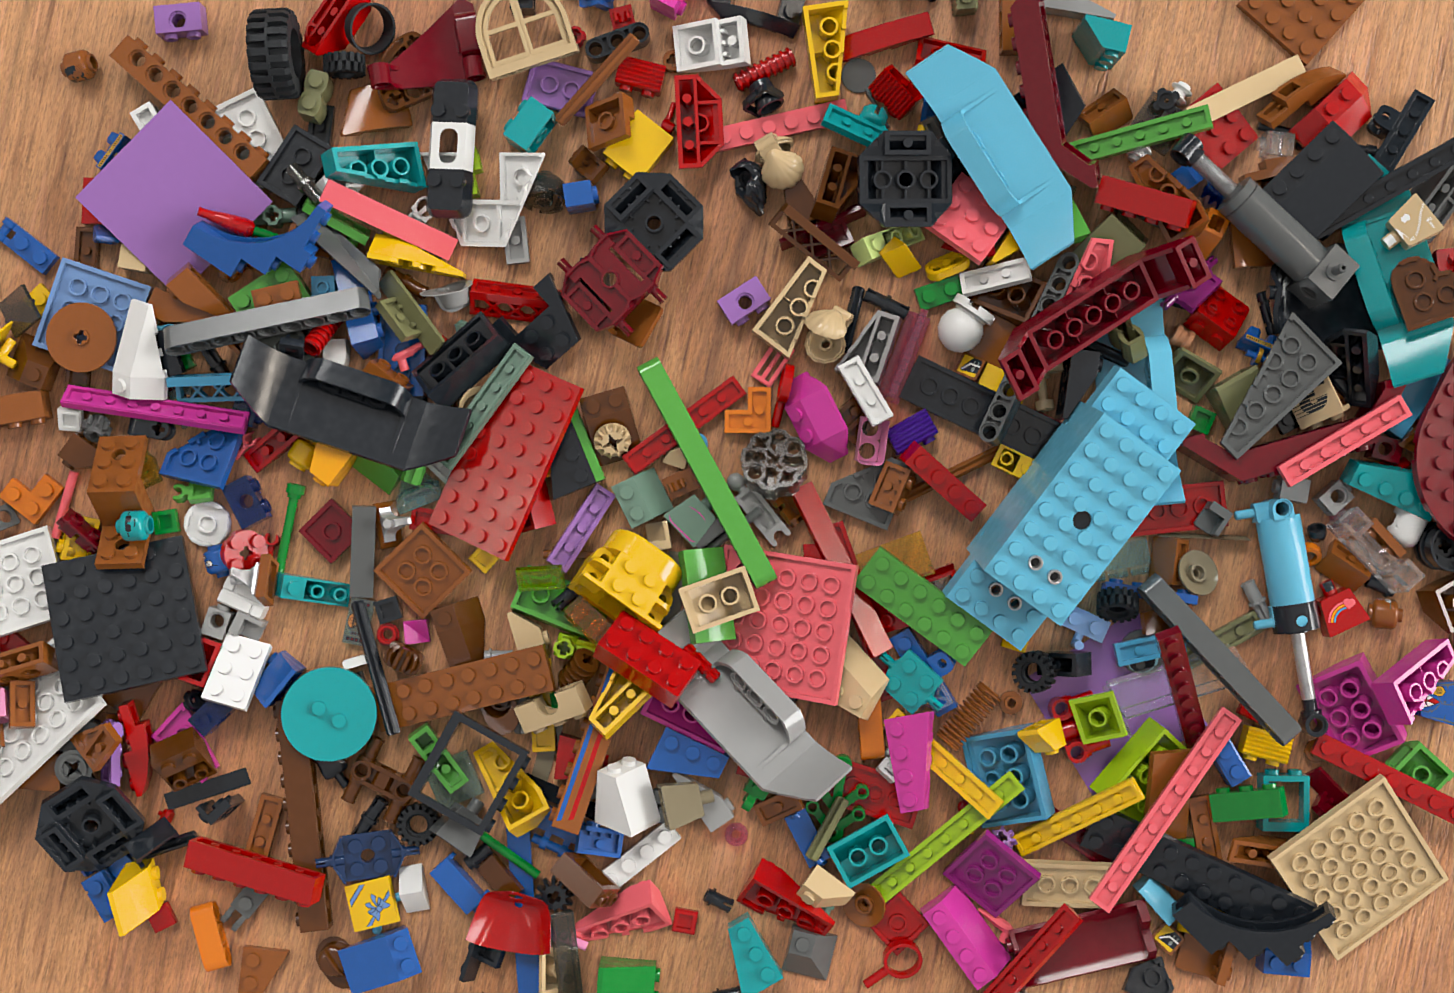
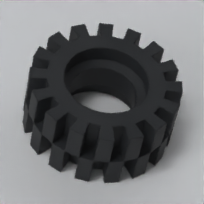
[323,51,366,80]
[1096,586,1139,623]
[1012,650,1058,694]
[396,802,440,847]

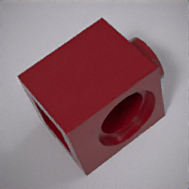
[1364,435,1403,465]

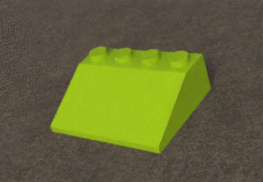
[1089,717,1187,822]

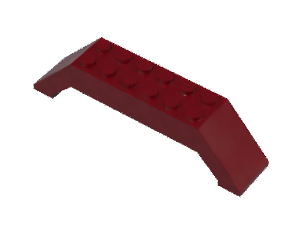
[1008,0,1101,188]
[998,235,1212,402]
[1176,379,1407,485]

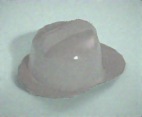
[420,280,473,313]

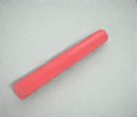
[52,470,79,539]

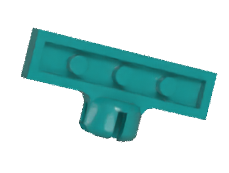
[820,103,889,147]

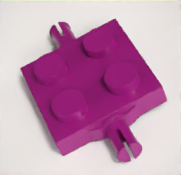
[1160,255,1223,313]

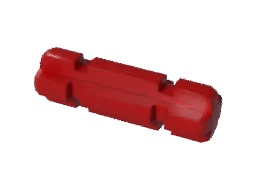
[683,643,720,683]

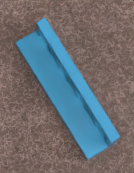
[166,372,244,403]

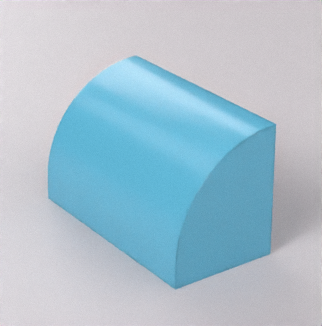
[1132,875,1176,926]

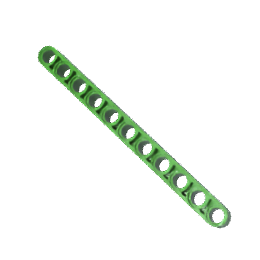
[637,357,777,589]

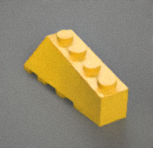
[802,0,849,104]

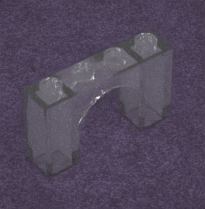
[1326,506,1425,593]

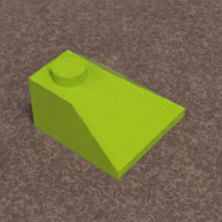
[1069,690,1128,745]

